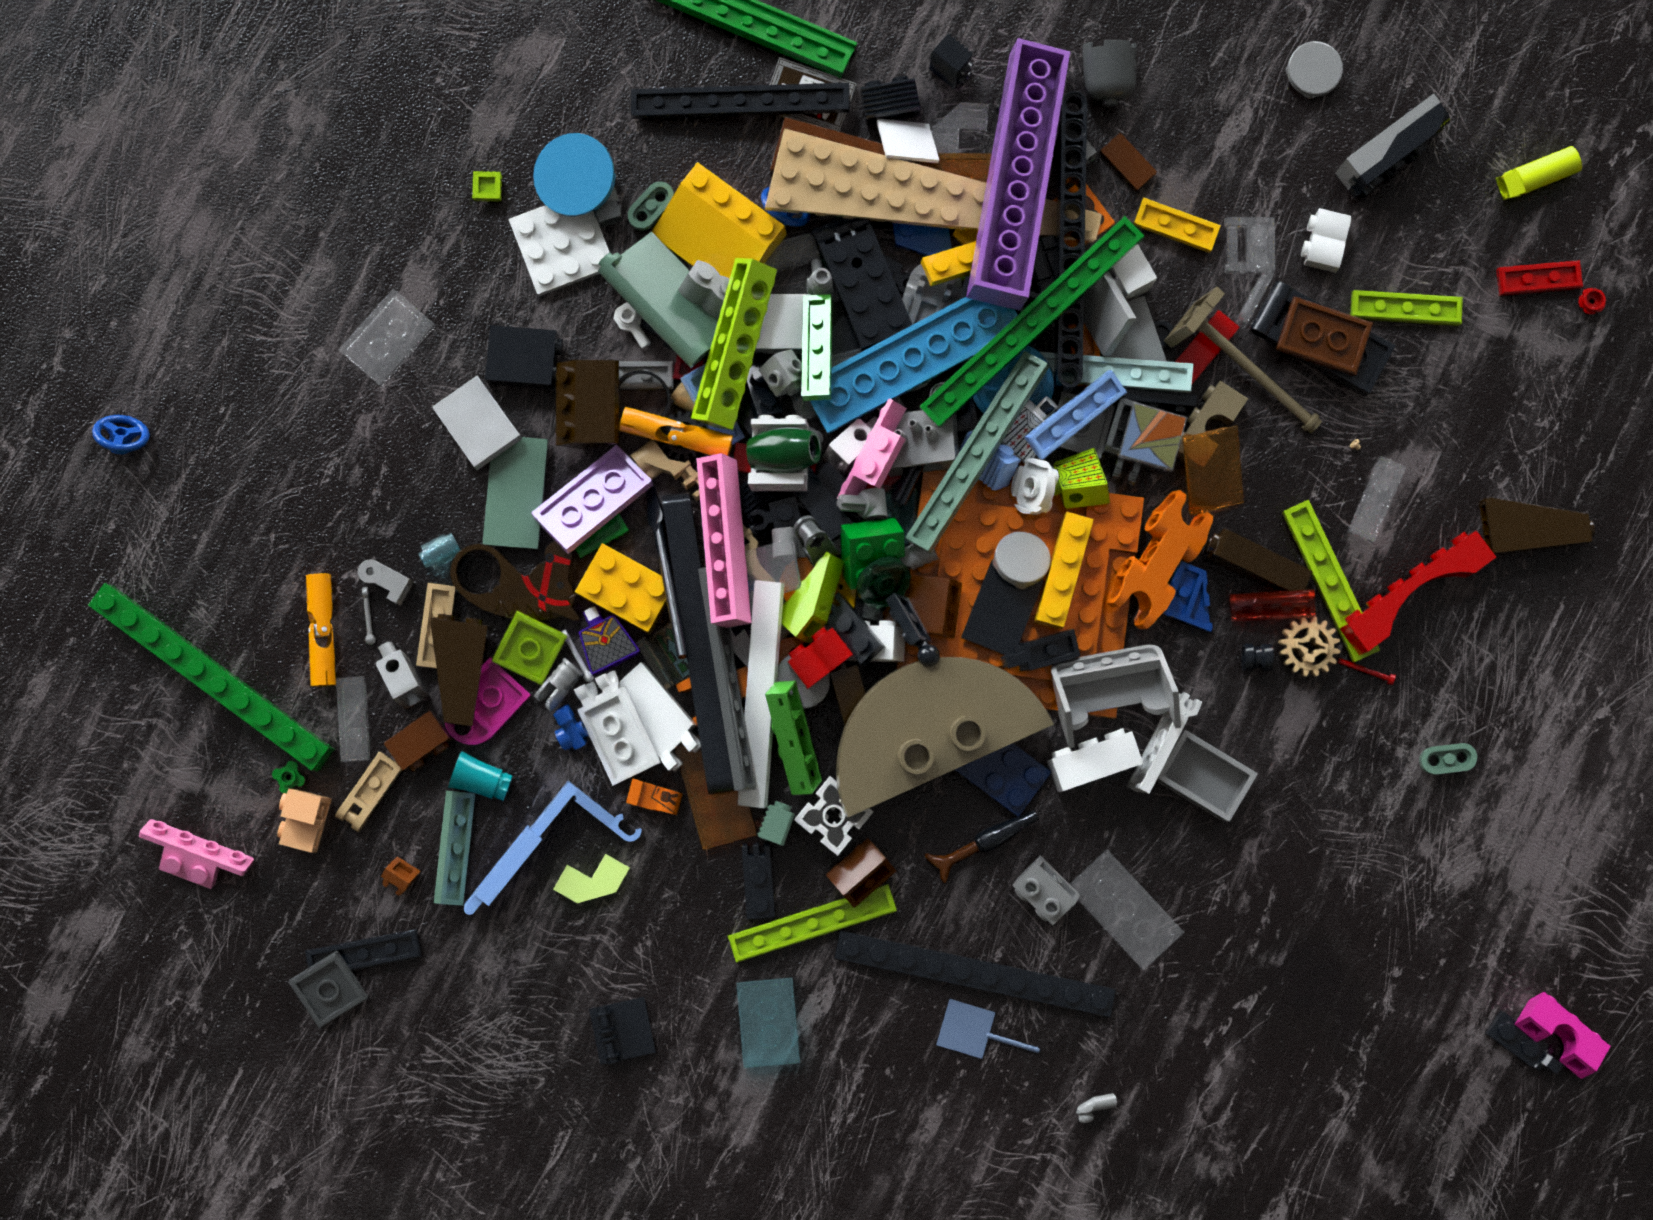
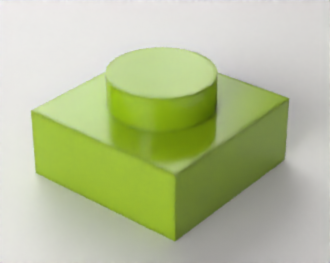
[472,171,502,201]

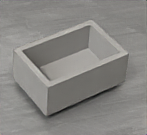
[1156,730,1258,822]

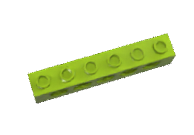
[691,258,777,430]

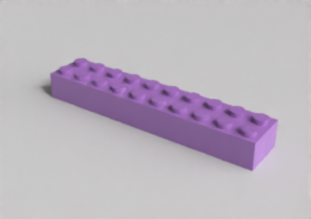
[966,38,1070,311]

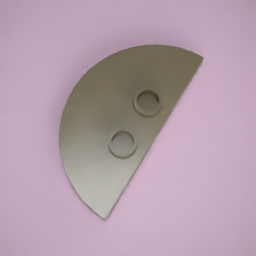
[836,657,1054,817]

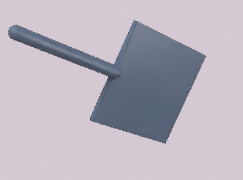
[936,999,1040,1059]

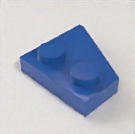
[892,223,952,257]
[1162,561,1213,632]

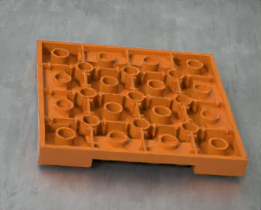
[896,470,1144,719]

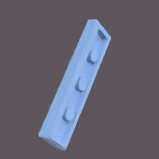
[1024,370,1127,460]

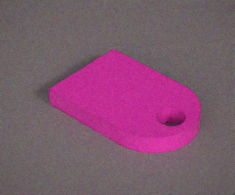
[445,657,532,745]

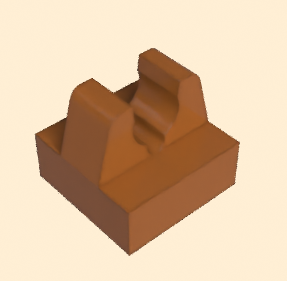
[381,856,420,895]

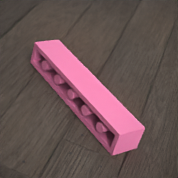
[697,453,752,628]

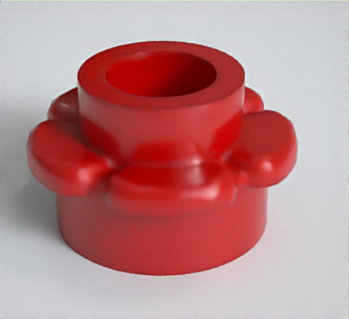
[1578,288,1606,315]

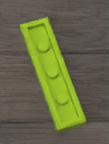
[1350,290,1463,326]

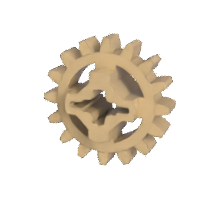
[1278,617,1341,677]

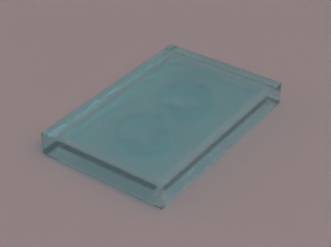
[736,977,800,1068]

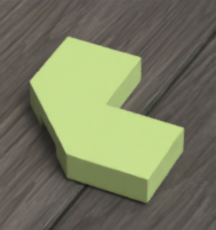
[553,854,630,903]

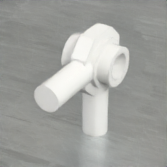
[614,302,651,349]

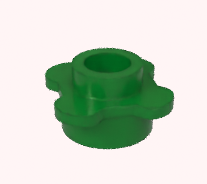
[272,761,305,794]

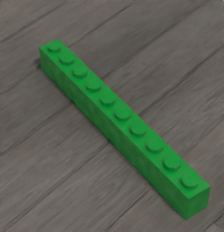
[88,583,335,772]

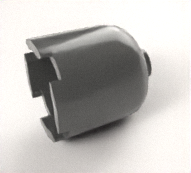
[1082,40,1137,107]

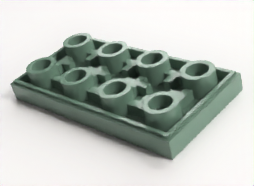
[482,437,549,550]

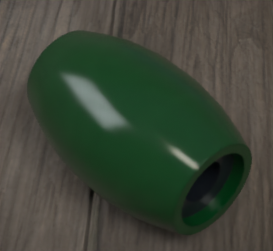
[746,427,821,473]

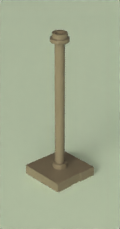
[1164,286,1322,433]

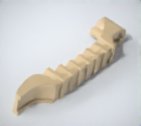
[630,439,777,582]

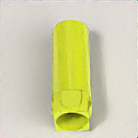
[1495,146,1582,200]

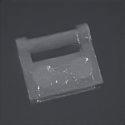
[1224,217,1275,274]

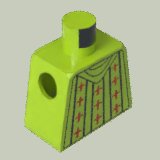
[1053,448,1110,509]

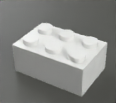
[1047,729,1143,792]

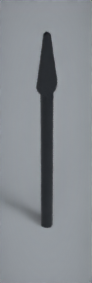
[646,480,688,659]

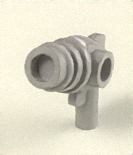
[806,258,833,295]

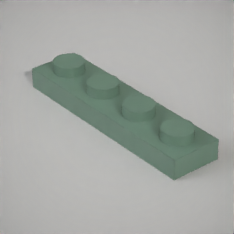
[434,791,475,906]

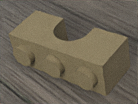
[1173,381,1248,471]

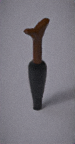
[925,810,1039,884]

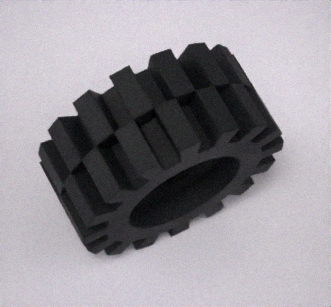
[659,411,706,463]

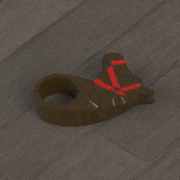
[450,541,580,621]

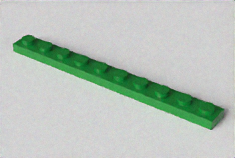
[920,216,1144,428]

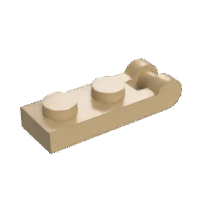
[335,751,402,832]

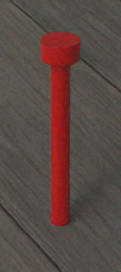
[1337,658,1396,685]

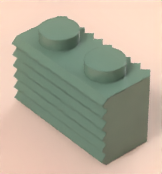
[757,801,795,846]

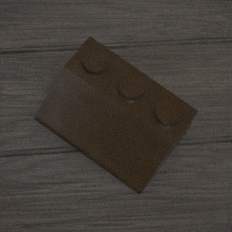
[556,360,619,449]

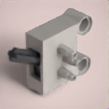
[877,382,959,506]

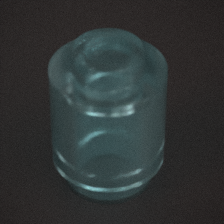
[418,533,460,570]

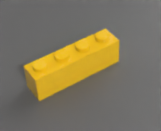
[1034,512,1094,630]

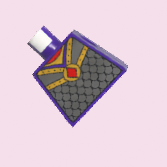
[579,606,641,676]

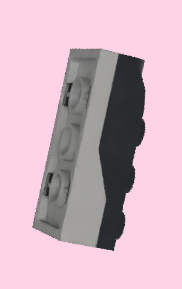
[1335,94,1450,198]

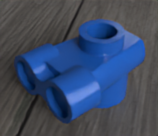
[553,704,589,751]

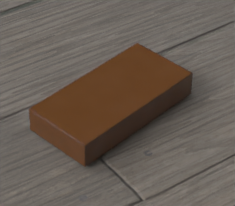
[1099,133,1157,192]

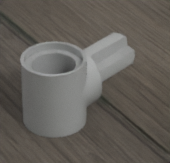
[836,488,888,521]

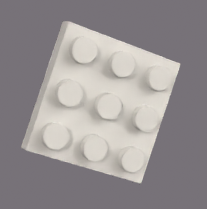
[509,205,609,297]

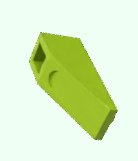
[781,552,844,644]

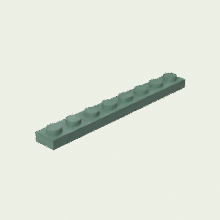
[905,351,1050,554]

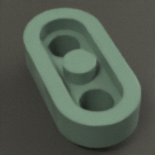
[628,182,674,231]
[1419,743,1477,775]

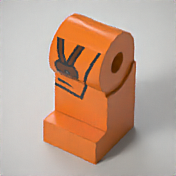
[626,779,683,815]

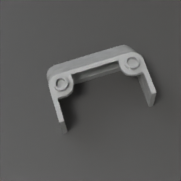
[1051,645,1181,748]

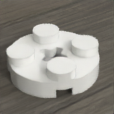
[1011,458,1059,515]

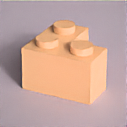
[277,789,332,853]

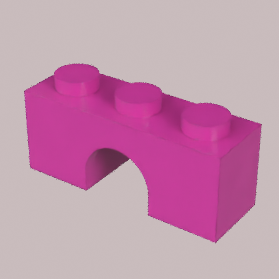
[1515,992,1611,1079]

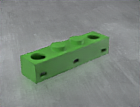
[765,681,822,795]

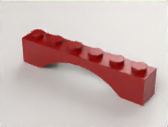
[1340,530,1496,656]

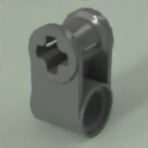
[793,515,839,567]

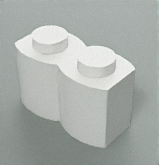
[1301,208,1351,273]

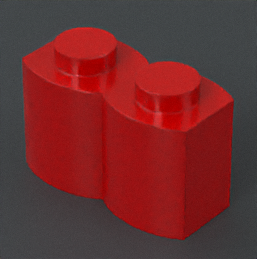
[787,627,853,689]

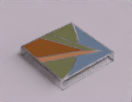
[1118,402,1187,472]

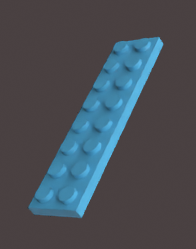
[801,297,1018,434]

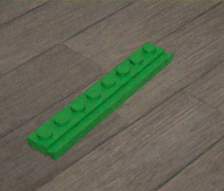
[656,0,857,78]

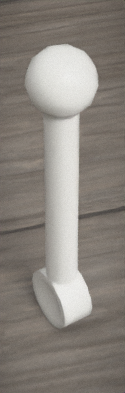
[562,629,594,682]

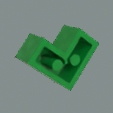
[841,518,905,590]

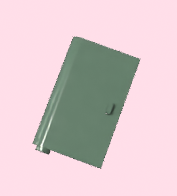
[598,231,718,368]

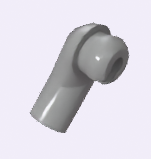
[1076,1093,1117,1123]

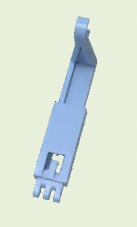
[464,780,642,915]

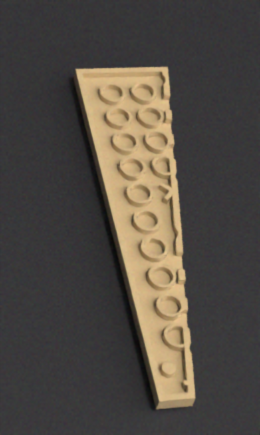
[764,128,1102,243]

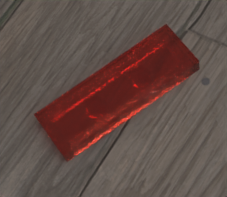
[1230,590,1316,622]

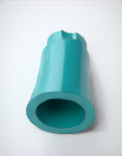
[448,751,512,801]

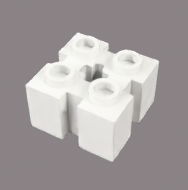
[794,776,873,856]

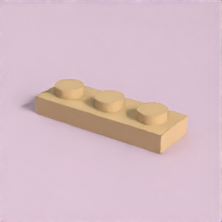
[416,583,456,669]

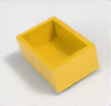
[575,543,676,635]

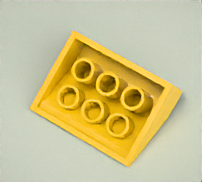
[652,162,787,278]

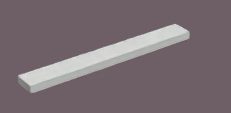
[738,580,785,808]

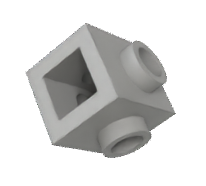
[759,349,802,397]

